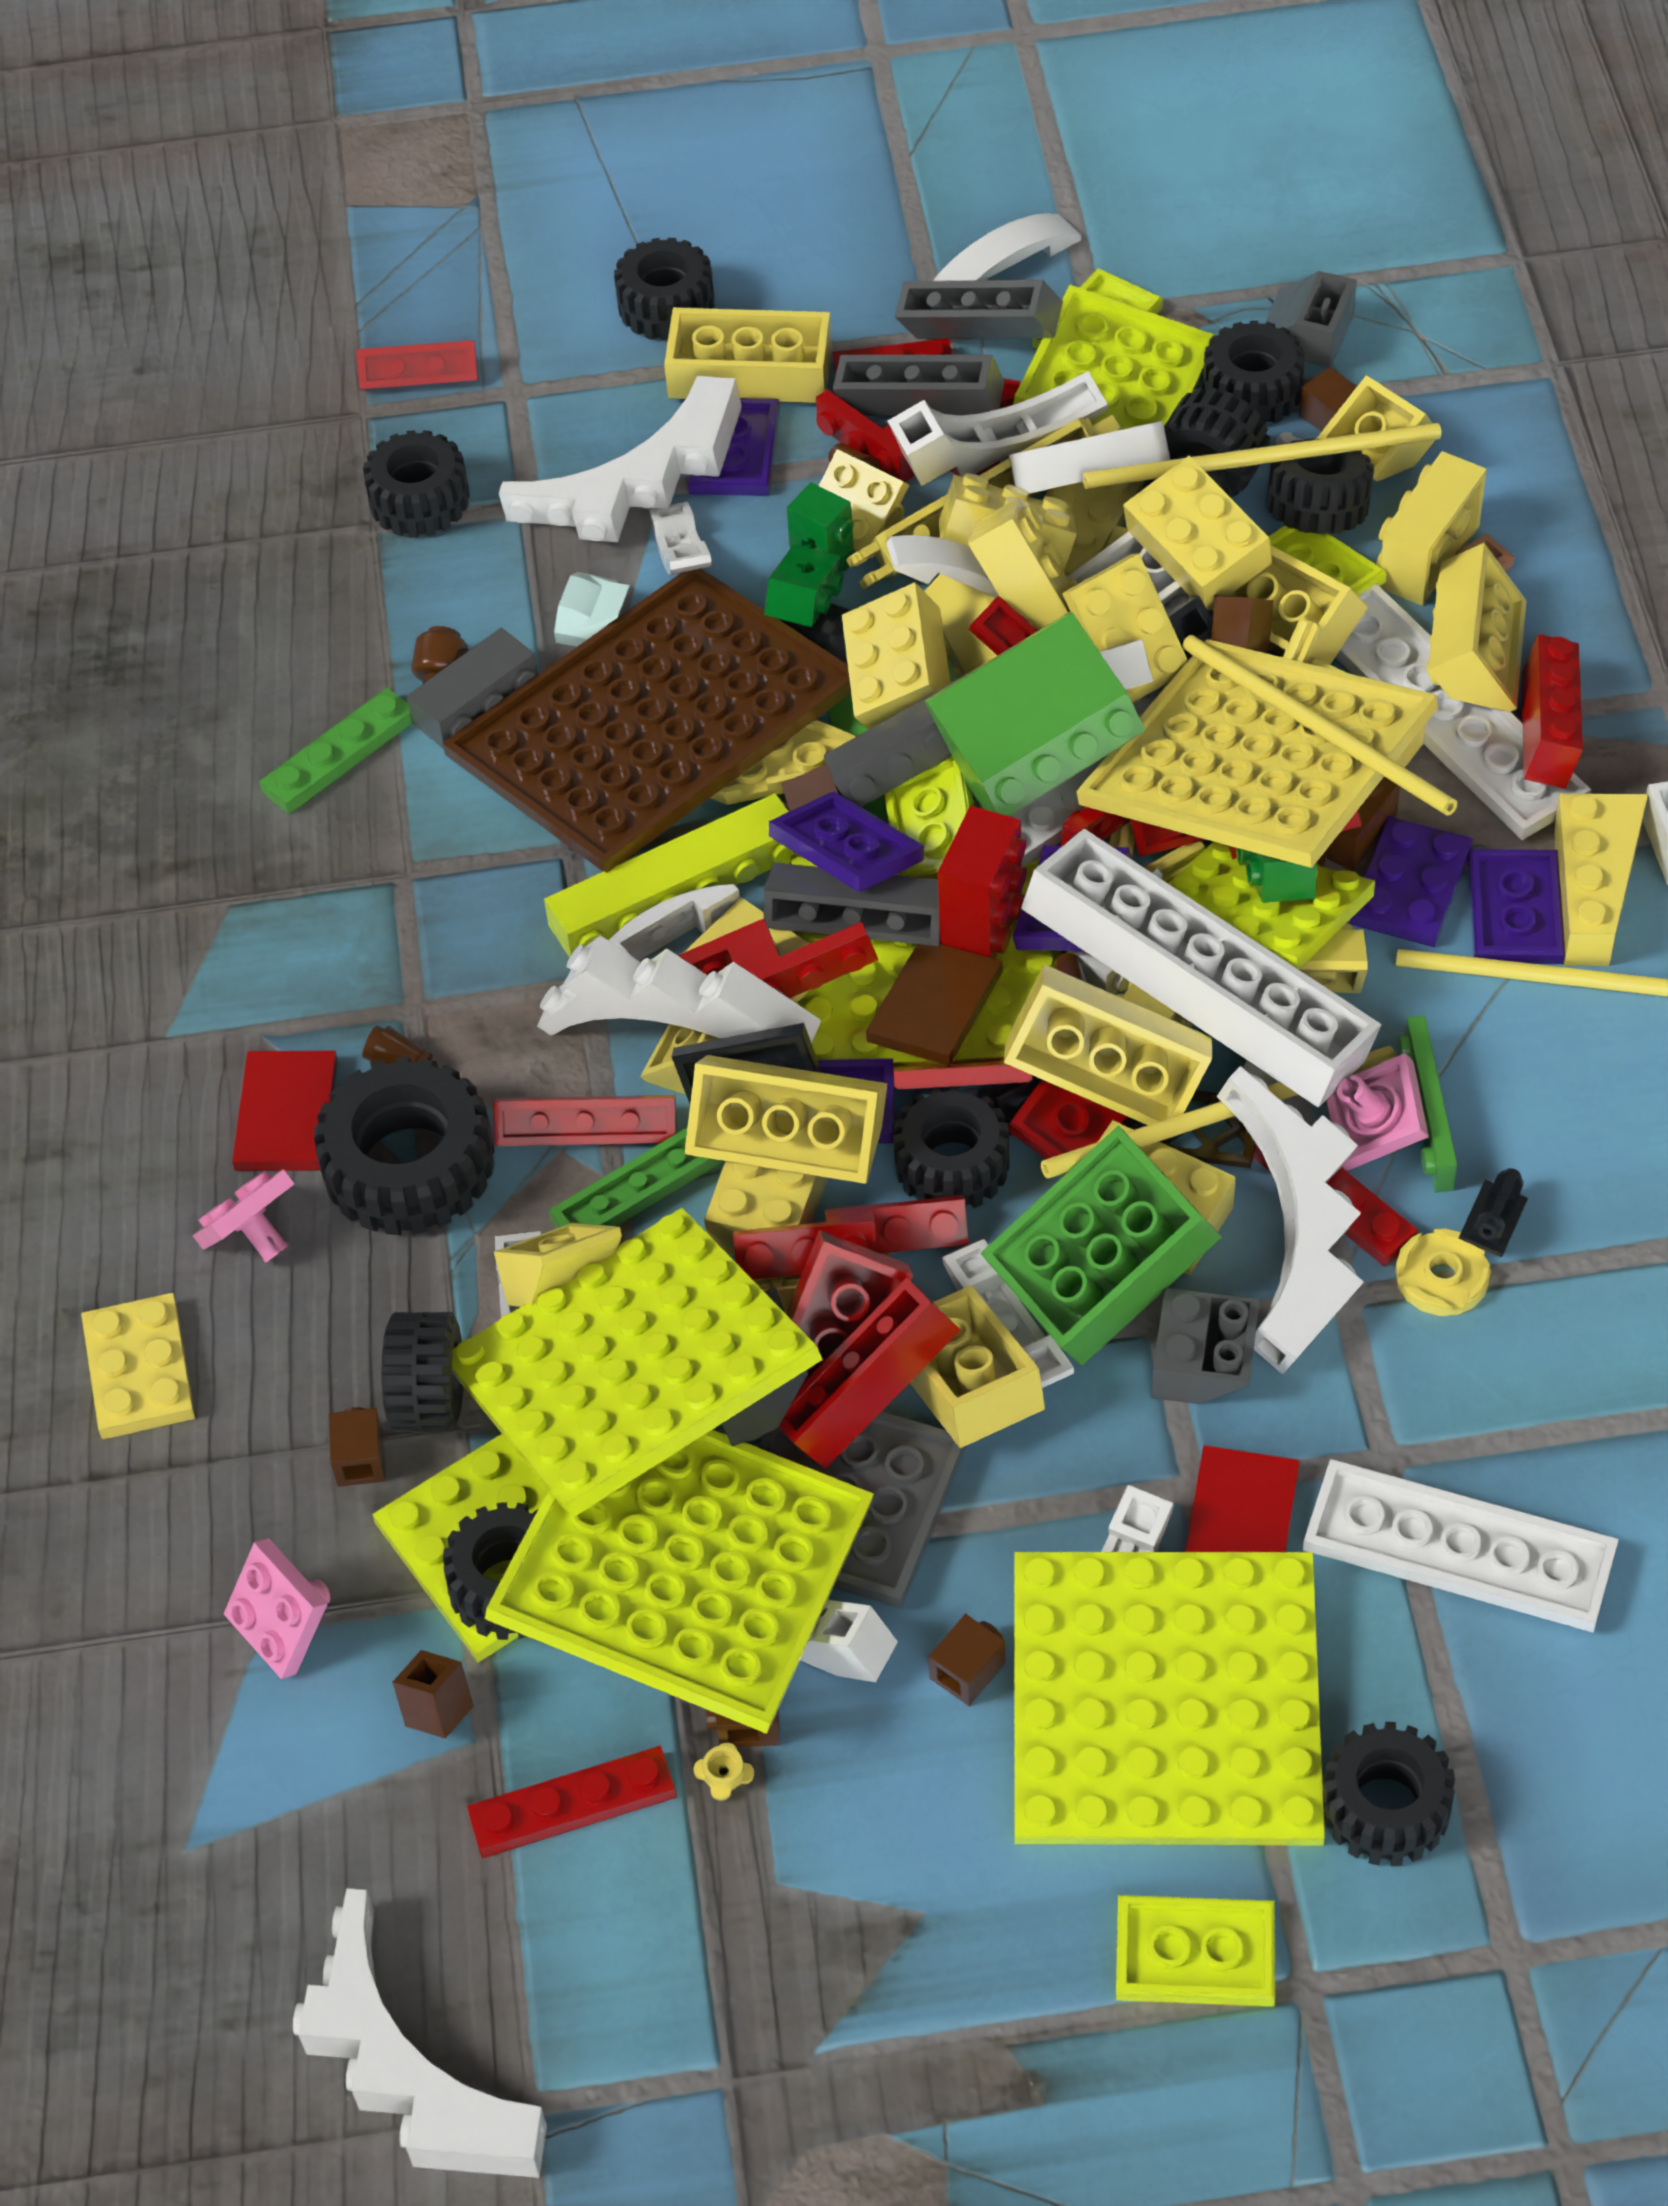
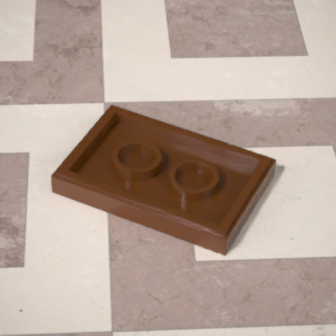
[866,944,1003,1065]

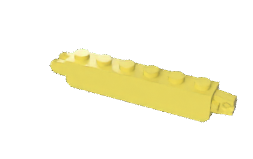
[846,414,1121,590]

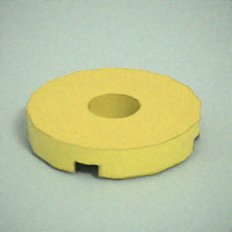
[1395,1228,1491,1316]

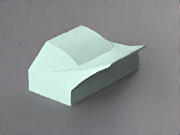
[554,572,630,646]

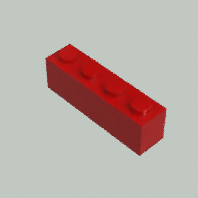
[1522,633,1583,789]
[779,1278,961,1469]

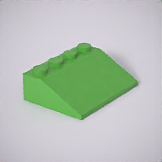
[924,612,1146,816]
[980,1125,1222,1366]

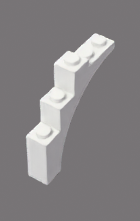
[888,371,1109,486]
[499,376,742,542]
[537,935,821,1043]
[1217,1066,1364,1375]
[293,1888,547,2178]

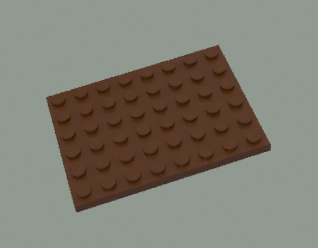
[442,569,851,873]

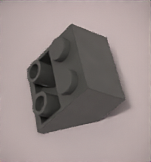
[1265,271,1357,368]
[1151,1288,1260,1404]

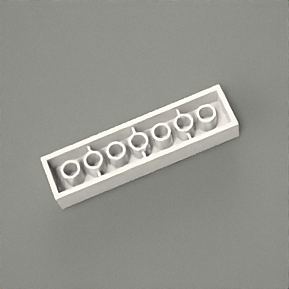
[1021,829,1382,1107]

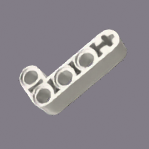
[1009,421,1170,494]

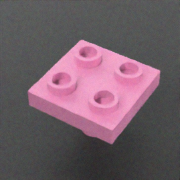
[1327,1053,1429,1171]
[192,1169,295,1263]
[224,1538,330,1680]

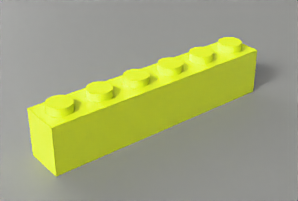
[544,793,800,958]

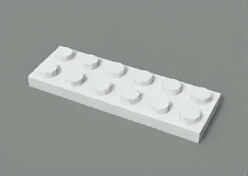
[1303,1459,1619,1632]

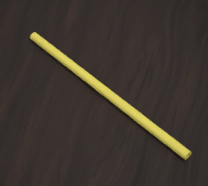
[1083,423,1441,489]
[1183,635,1457,816]
[1396,949,1668,997]
[1041,1046,1396,1178]

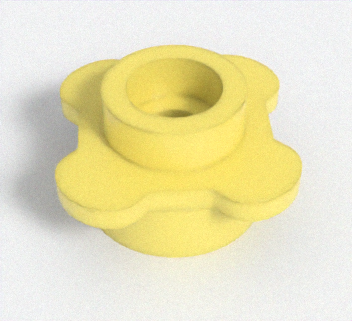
[694,1743,754,1801]

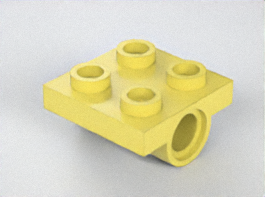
[819,449,909,559]

